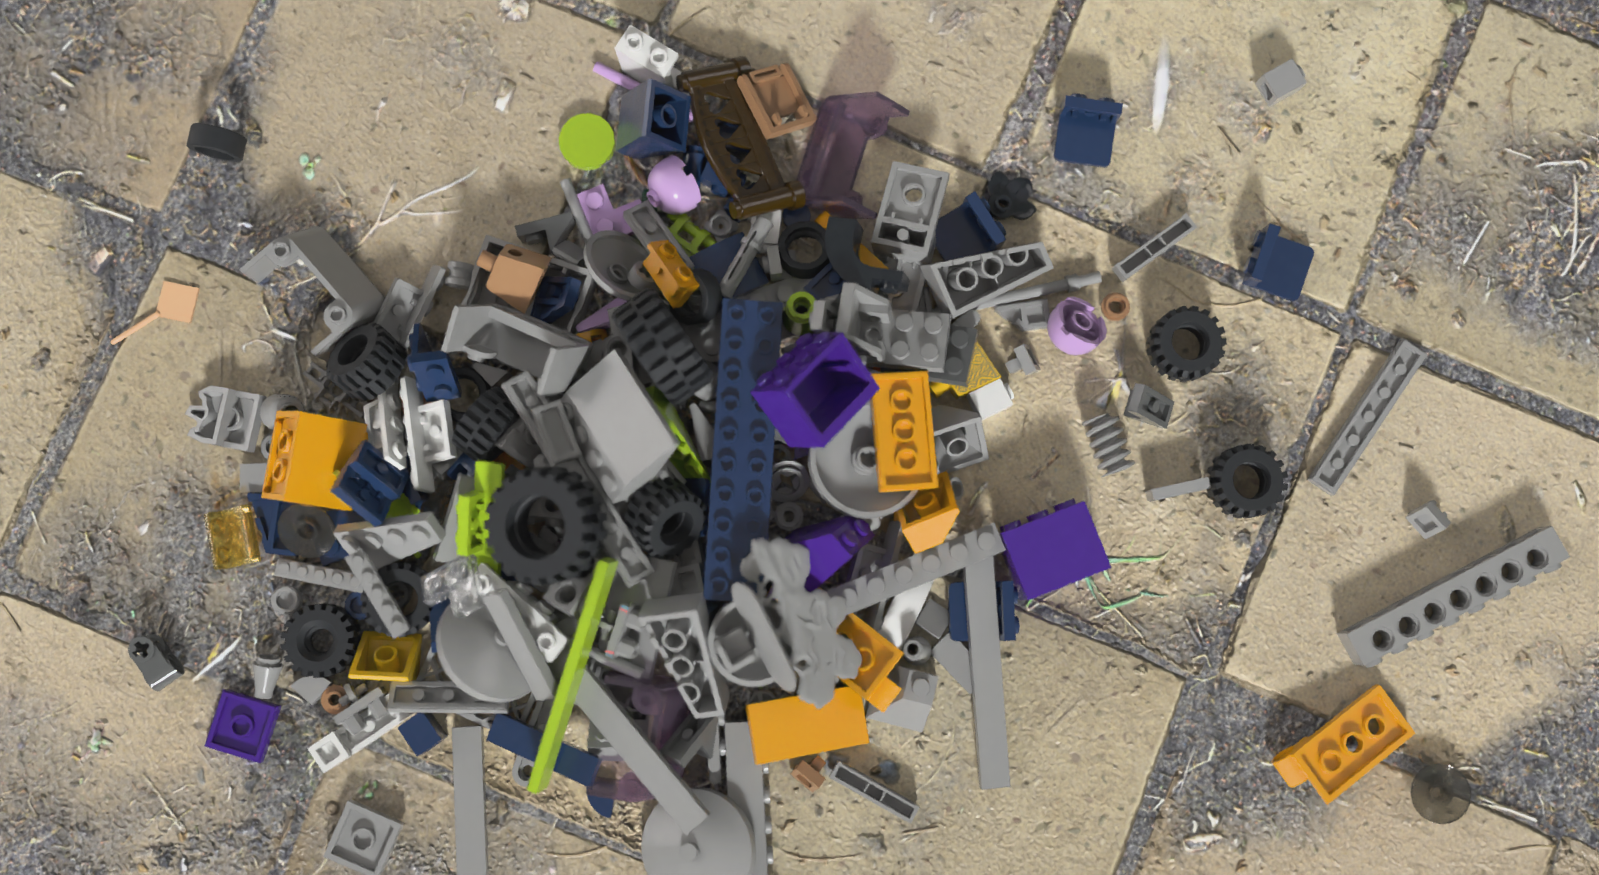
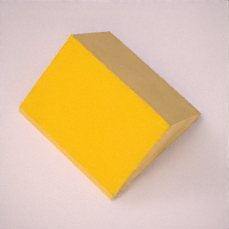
[348,631,422,681]

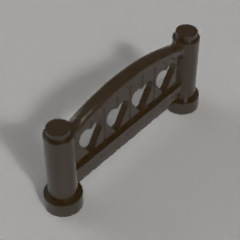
[676,56,806,220]

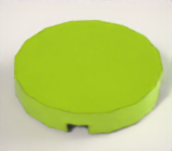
[559,113,616,170]

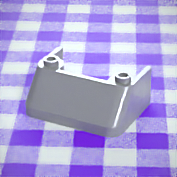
[239,226,385,362]
[441,303,593,395]

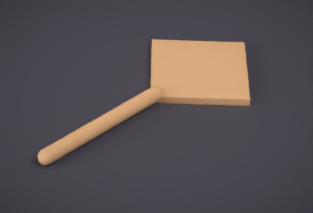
[110,281,200,345]

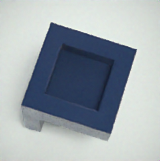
[398,713,448,757]

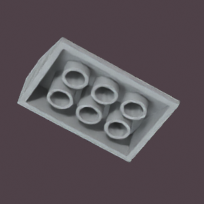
[561,348,680,503]

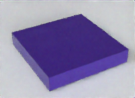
[204,689,282,763]

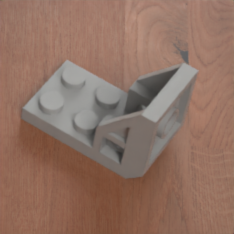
[836,283,951,373]

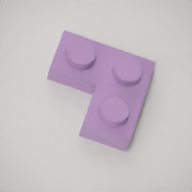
[577,184,641,236]

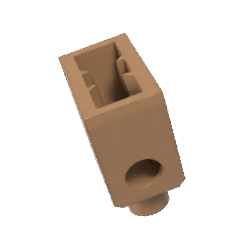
[476,244,552,314]

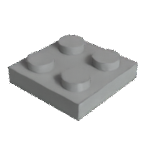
[323,799,404,875]

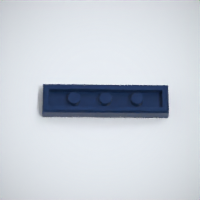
[486,714,603,787]

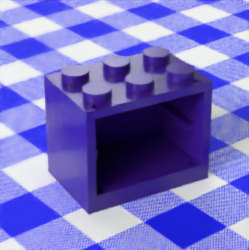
[750,332,880,448]
[999,499,1112,600]

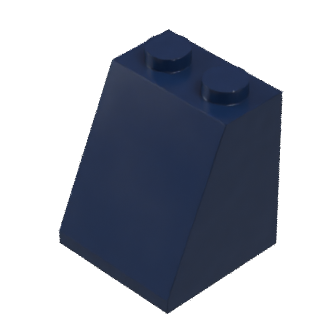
[616,78,691,159]

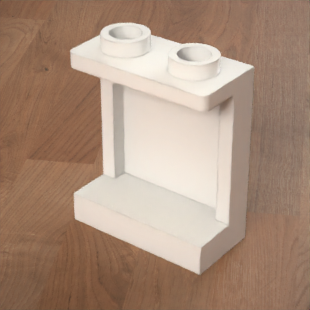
[614,25,681,90]

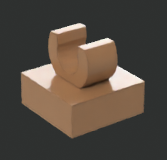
[790,755,827,793]

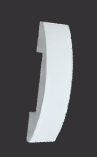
[878,550,934,650]
[307,694,414,773]

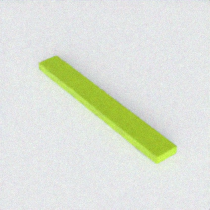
[527,557,619,794]

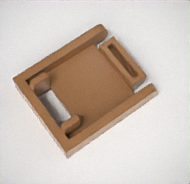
[737,63,817,140]

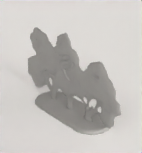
[731,537,862,709]

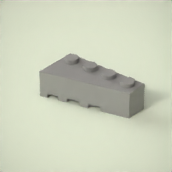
[920,242,1054,318]

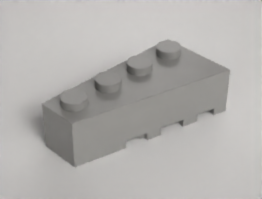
[638,592,730,719]

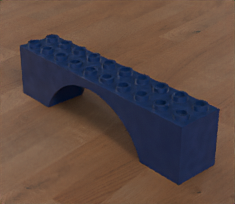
[704,298,783,601]

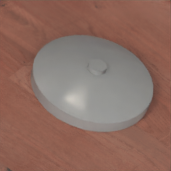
[808,400,918,519]
[436,590,531,703]
[641,787,756,875]

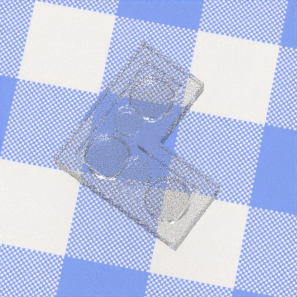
[420,554,485,619]

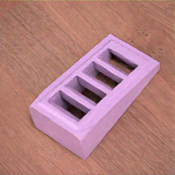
[576,298,627,333]

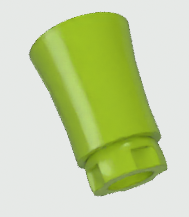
[782,291,816,336]

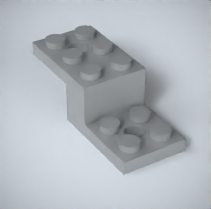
[871,161,950,312]

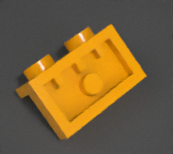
[642,240,700,308]

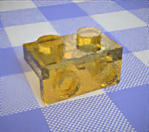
[204,504,261,570]

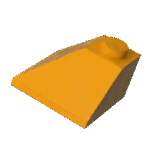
[897,471,960,554]

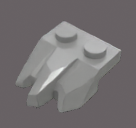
[185,385,267,453]

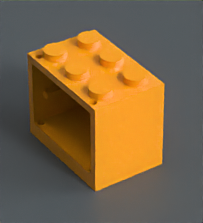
[261,411,368,511]

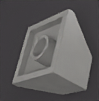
[932,405,989,474]
[865,665,939,732]

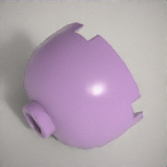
[647,155,701,215]
[1047,297,1107,356]

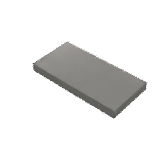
[594,554,677,680]

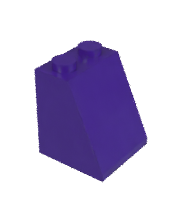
[784,515,875,593]

